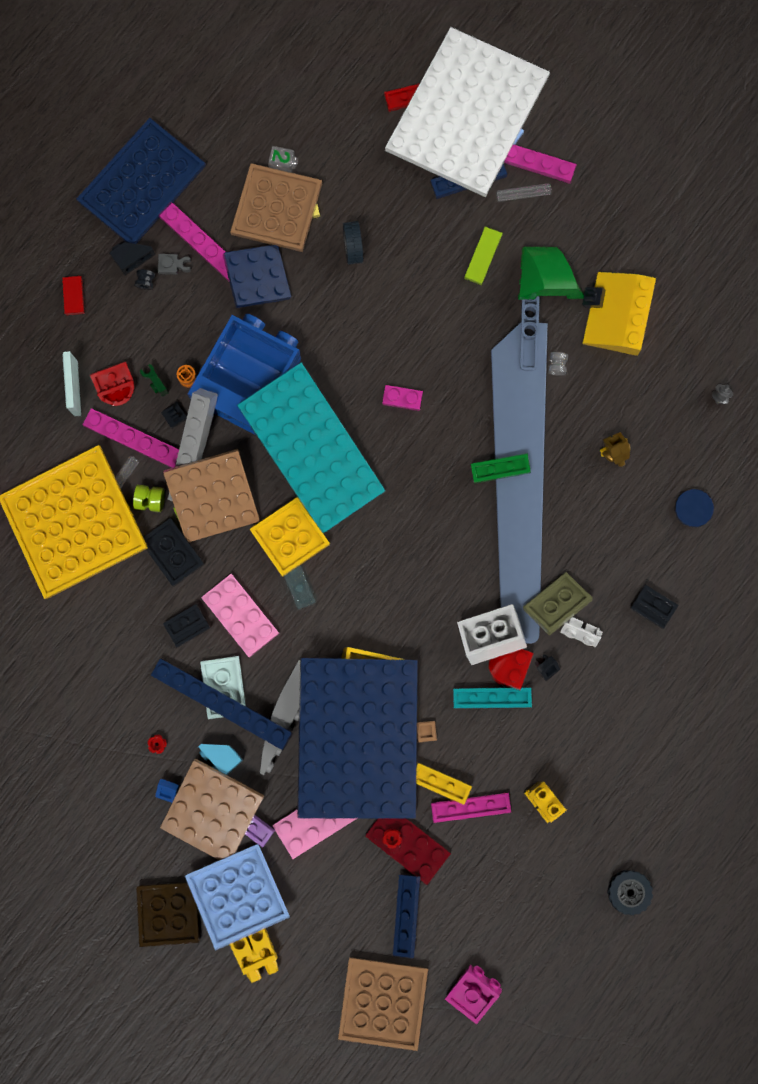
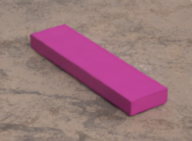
[431,793,511,823]

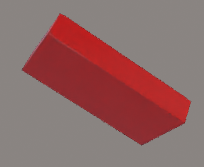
[62,276,85,315]

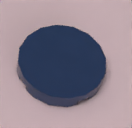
[675,489,714,528]

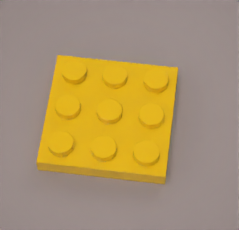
[250,497,330,577]

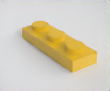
[416,763,472,805]

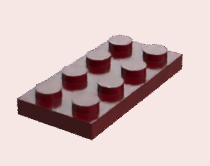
[365,818,451,885]

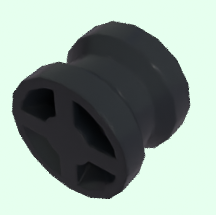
[134,269,155,290]

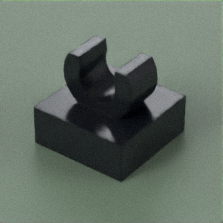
[582,287,606,308]
[161,402,187,429]
[535,655,561,681]

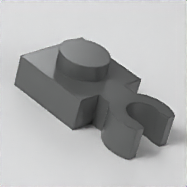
[158,254,191,275]

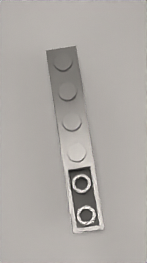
[167,388,218,501]
[260,660,300,775]

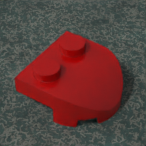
[90,361,134,406]
[488,649,534,690]

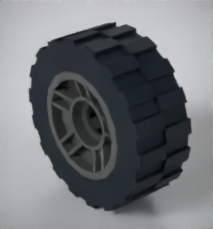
[343,221,363,265]
[607,870,653,915]

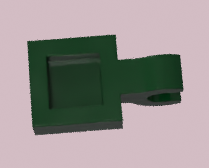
[140,364,168,397]

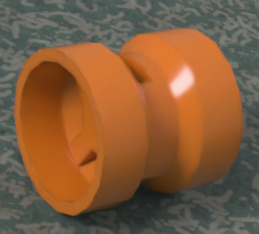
[176,365,197,388]

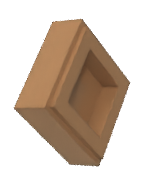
[417,721,437,742]

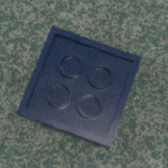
[223,245,291,308]

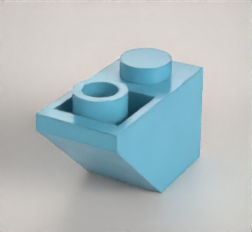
[198,744,243,775]

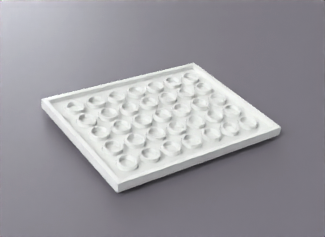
[385,27,550,197]

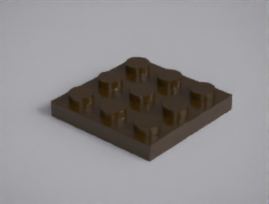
[136,882,200,947]

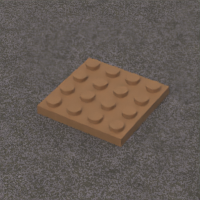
[230,164,322,252]
[163,449,260,542]
[160,759,264,860]
[338,957,428,1051]

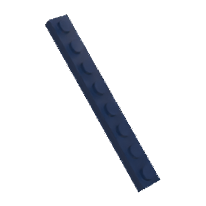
[151,659,293,750]

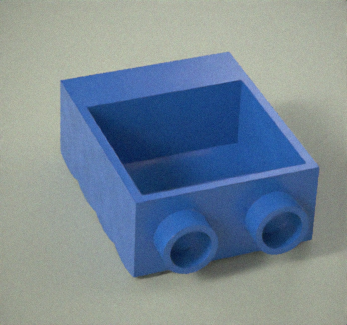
[188,314,301,436]

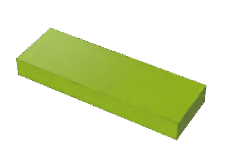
[464,227,502,285]

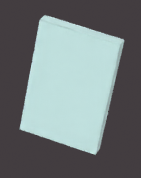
[63,351,81,416]
[200,656,246,719]

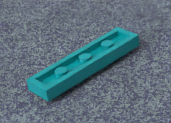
[453,688,532,708]

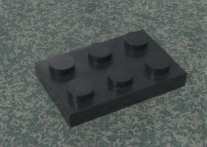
[143,518,205,587]

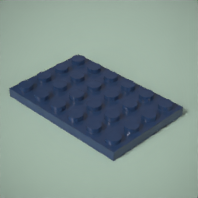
[76,118,206,244]

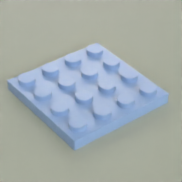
[185,844,289,951]

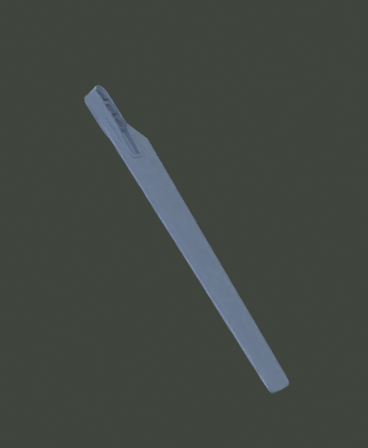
[491,296,548,644]

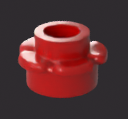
[147,735,167,754]
[382,829,402,849]

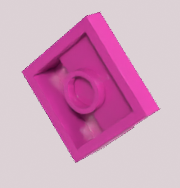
[445,964,502,1024]

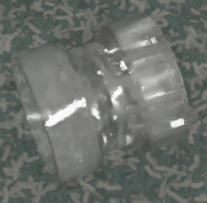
[548,352,569,376]

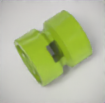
[133,485,165,513]

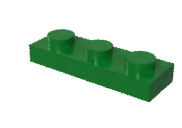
[471,453,531,484]

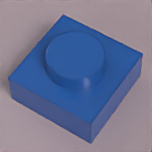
[155,779,179,803]

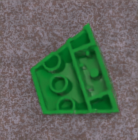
[518,247,584,300]

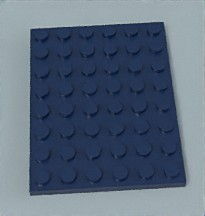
[297,658,417,819]

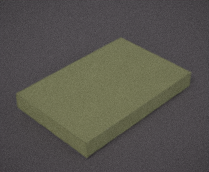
[523,572,593,636]

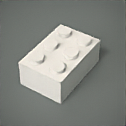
[457,604,527,665]

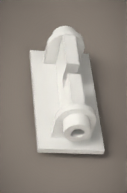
[560,617,602,647]

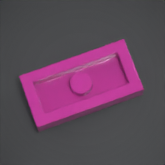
[382,385,423,411]

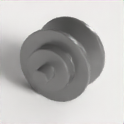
[712,384,733,404]

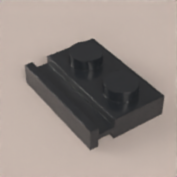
[630,585,679,629]
[163,604,211,648]

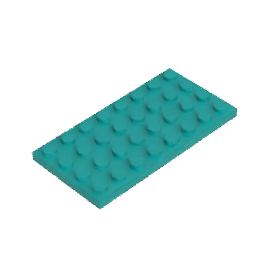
[237,362,385,533]

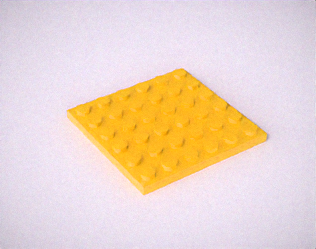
[0,445,148,599]

